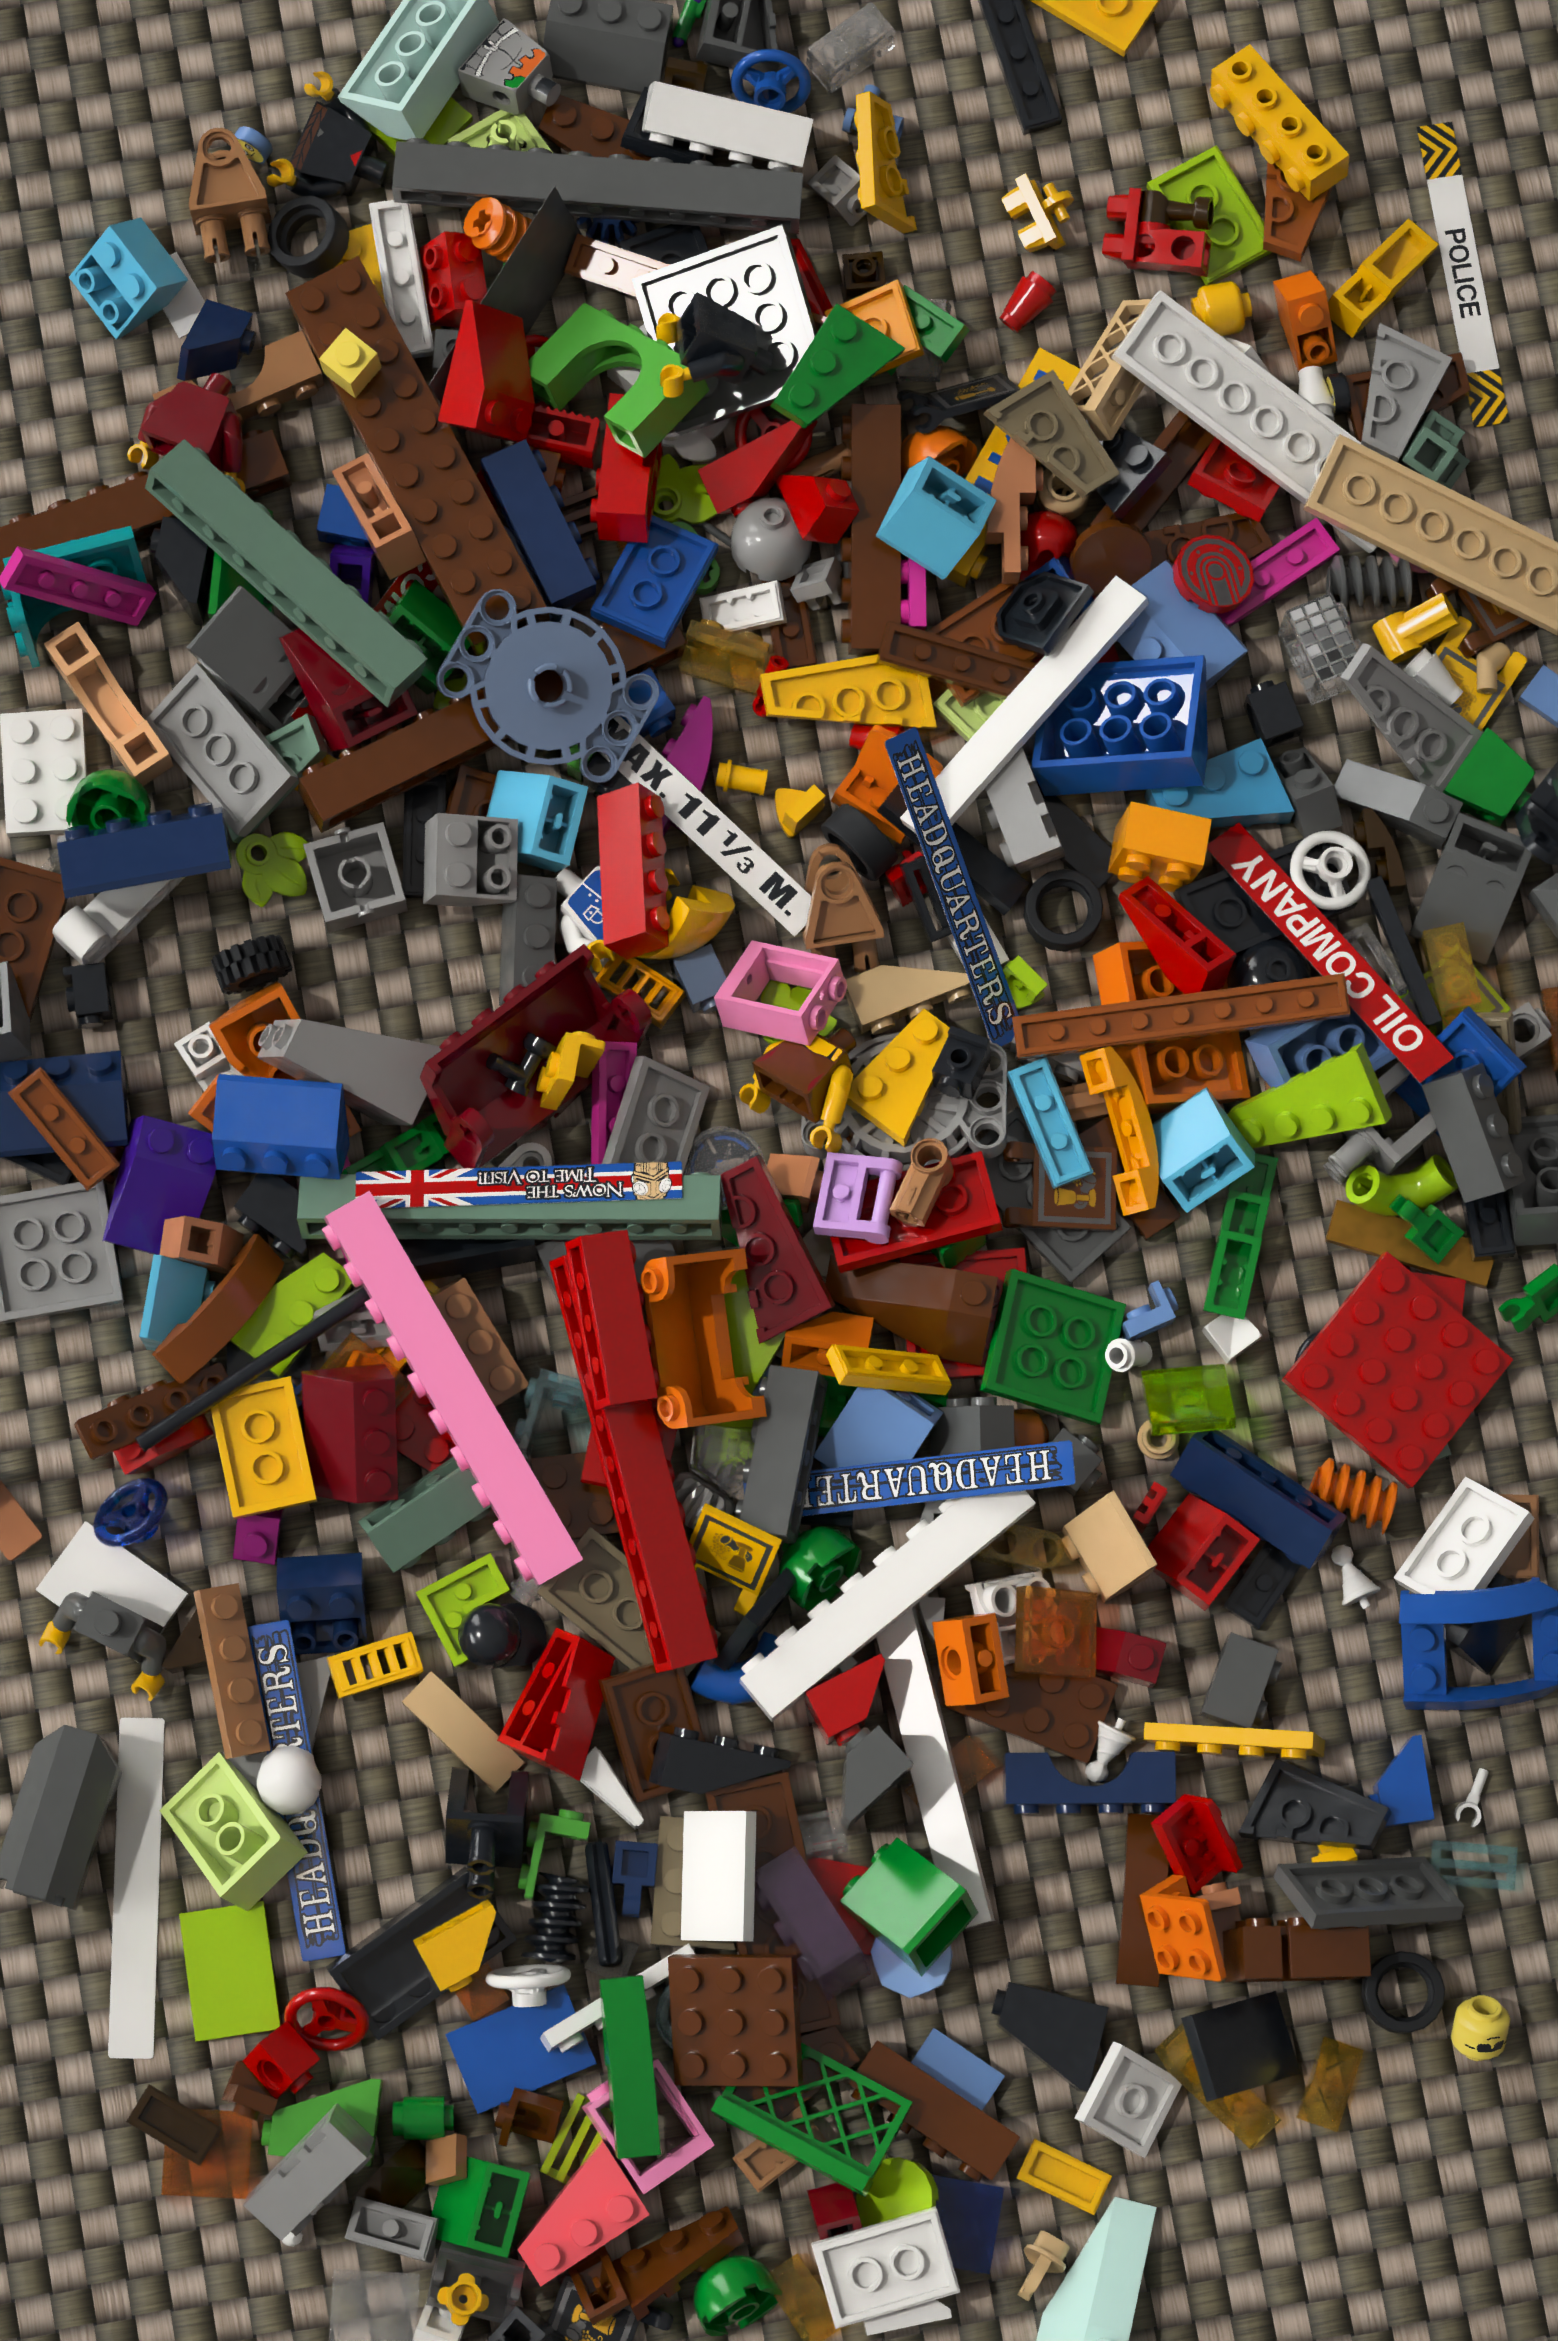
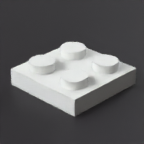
[1074,2041,1184,2158]

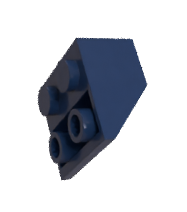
[277,1552,368,1655]

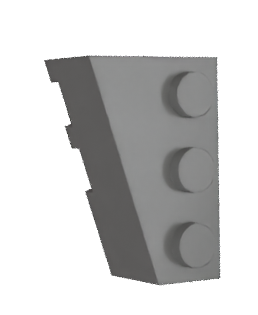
[984,746,1066,874]
[243,2103,374,2241]

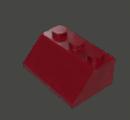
[301,1364,398,1503]

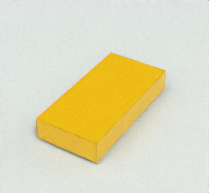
[1016,2139,1112,2215]

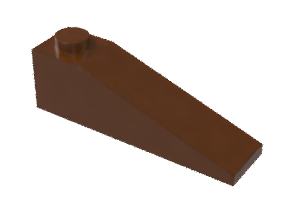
[825,1254,998,1366]

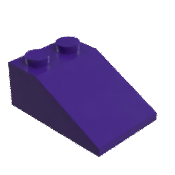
[102,1115,216,1255]

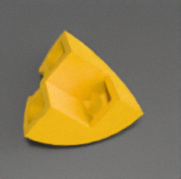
[637,885,735,960]

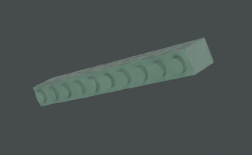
[297,1171,723,1240]

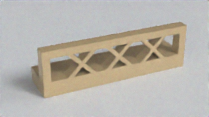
[1067,299,1152,441]

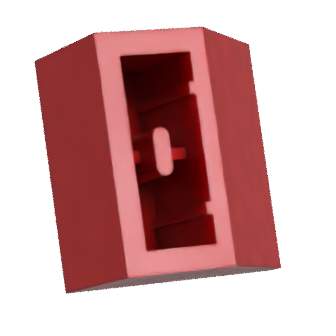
[1147,1493,1260,1611]

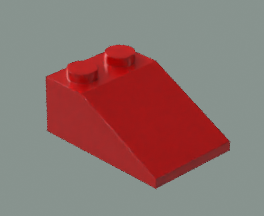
[438,300,535,443]

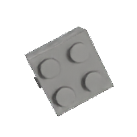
[303,822,408,933]

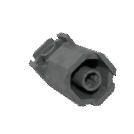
[0,1725,122,1911]

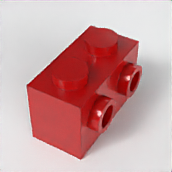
[420,231,487,328]

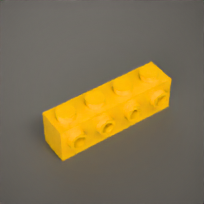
[1210,44,1349,202]

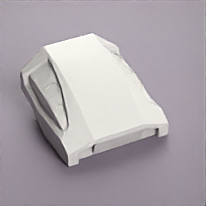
[965,1571,1066,1666]

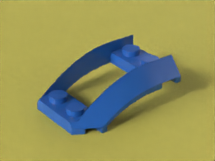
[1399,1577,1558,1710]

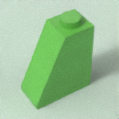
[261,2079,383,2167]

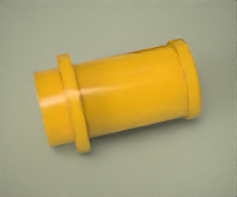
[715,759,768,796]

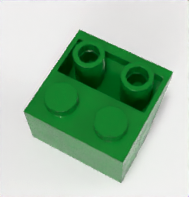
[386,579,470,695]
[431,2156,531,2258]

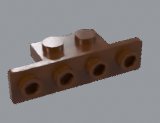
[74,1363,228,1460]

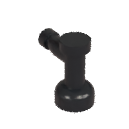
[486,1031,557,1097]

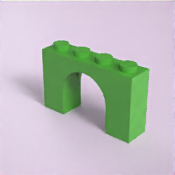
[529,303,710,458]

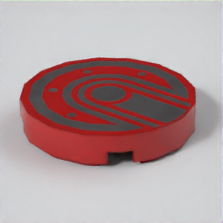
[1172,535,1254,614]

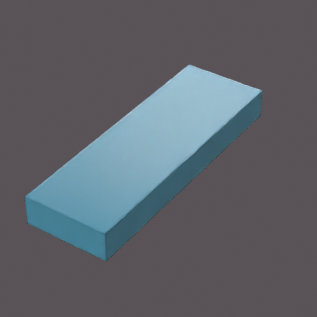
[1007,1057,1094,1189]

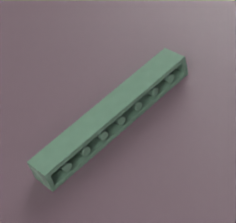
[145,439,428,708]

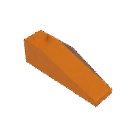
[208,981,362,1137]

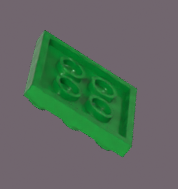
[980,1269,1126,1426]

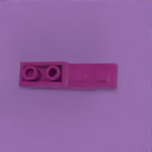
[661,696,713,837]

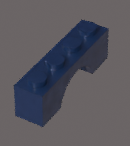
[1003,1752,1176,1815]

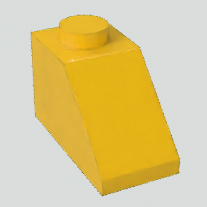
[413,1899,496,1992]

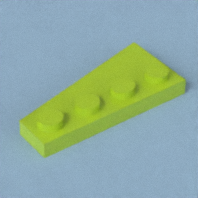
[1227,1042,1392,1148]

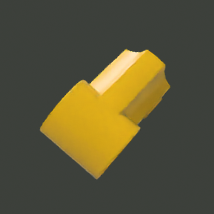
[1372,593,1460,664]

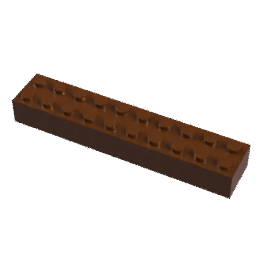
[285,256,550,656]

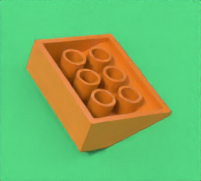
[1092,941,1251,1114]

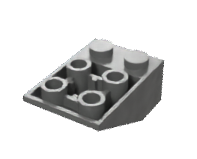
[186,585,309,732]
[1408,813,1532,966]

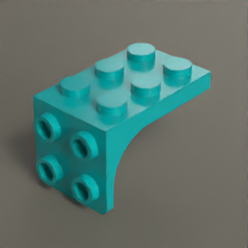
[1,526,148,668]

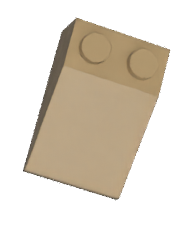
[1060,1490,1157,1603]

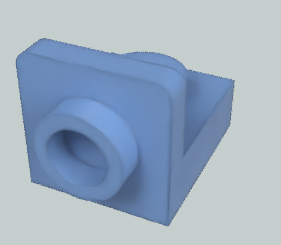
[1121,1280,1178,1341]

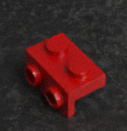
[1151,1794,1243,1895]

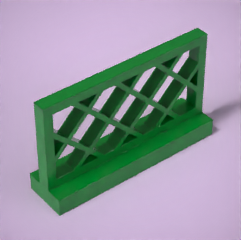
[711,2042,913,2198]

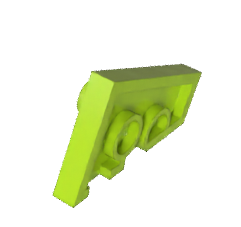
[230,1252,353,1378]

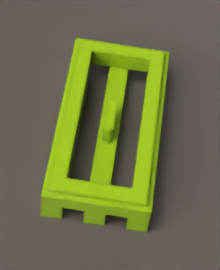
[540,2093,613,2184]

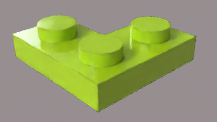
[416,1553,511,1668]

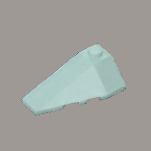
[1036,2197,1157,2341]

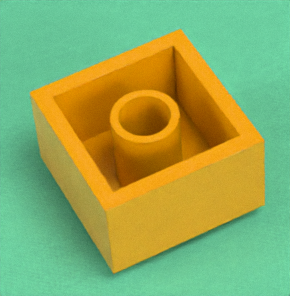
[1108,801,1212,892]

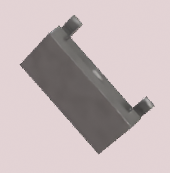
[426,2241,525,2323]

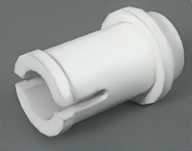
[1105,1338,1152,1372]

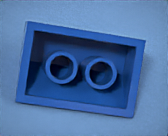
[212,1074,350,1179]

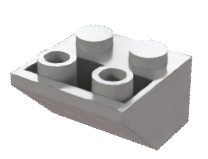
[423,813,518,907]

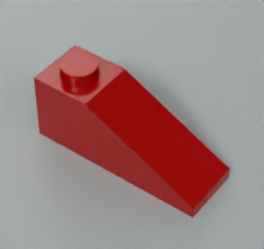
[698,420,818,518]
[1118,876,1236,994]

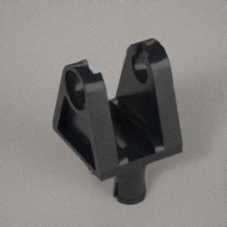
[1514,761,1558,865]
[445,1766,529,1899]

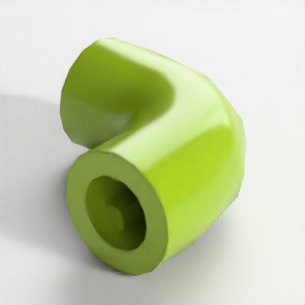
[1345,1154,1459,1216]

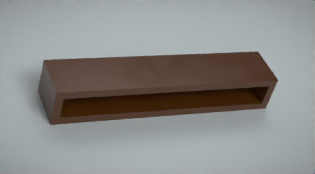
[841,404,901,655]

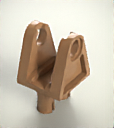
[189,128,272,263]
[800,843,884,973]

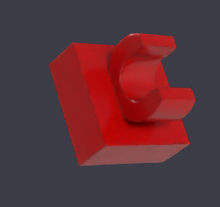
[885,850,935,907]

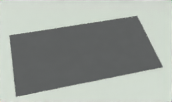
[429,186,582,437]

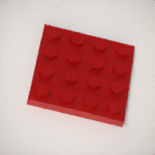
[1281,1251,1514,1489]

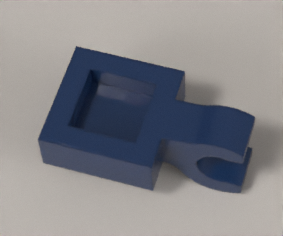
[612,1840,658,1918]

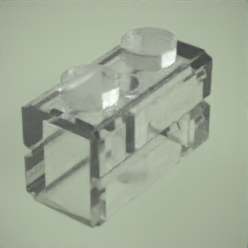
[806,2,896,94]

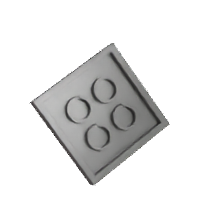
[0,1180,124,1324]

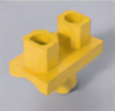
[1001,173,1074,253]

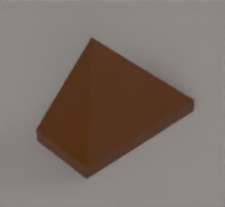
[568,2246,631,2326]

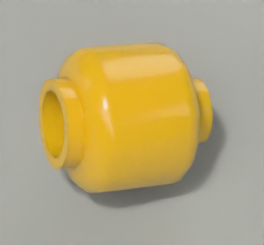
[1191,281,1252,336]

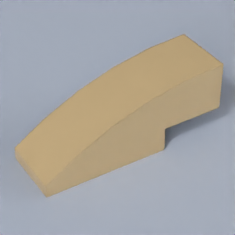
[402,1671,525,1794]

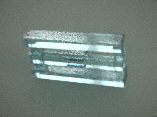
[1430,1840,1518,1891]

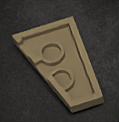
[983,370,1120,498]

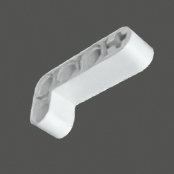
[52,877,185,965]

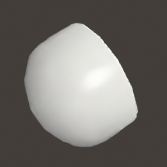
[256,1745,322,1815]

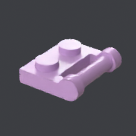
[813,1152,903,1244]

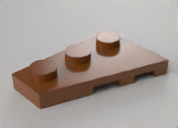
[1263,162,1333,262]

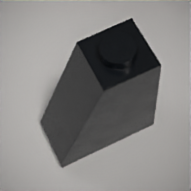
[991,1982,1109,2093]

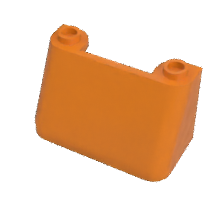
[641,1248,767,1429]

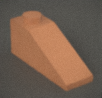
[332,453,427,580]

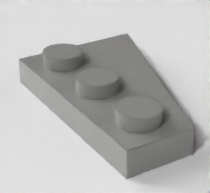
[1361,323,1452,463]

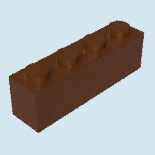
[847,2040,1020,2183]

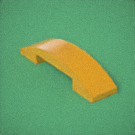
[1079,1046,1159,1216]

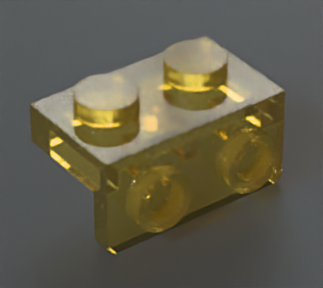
[679,619,770,695]

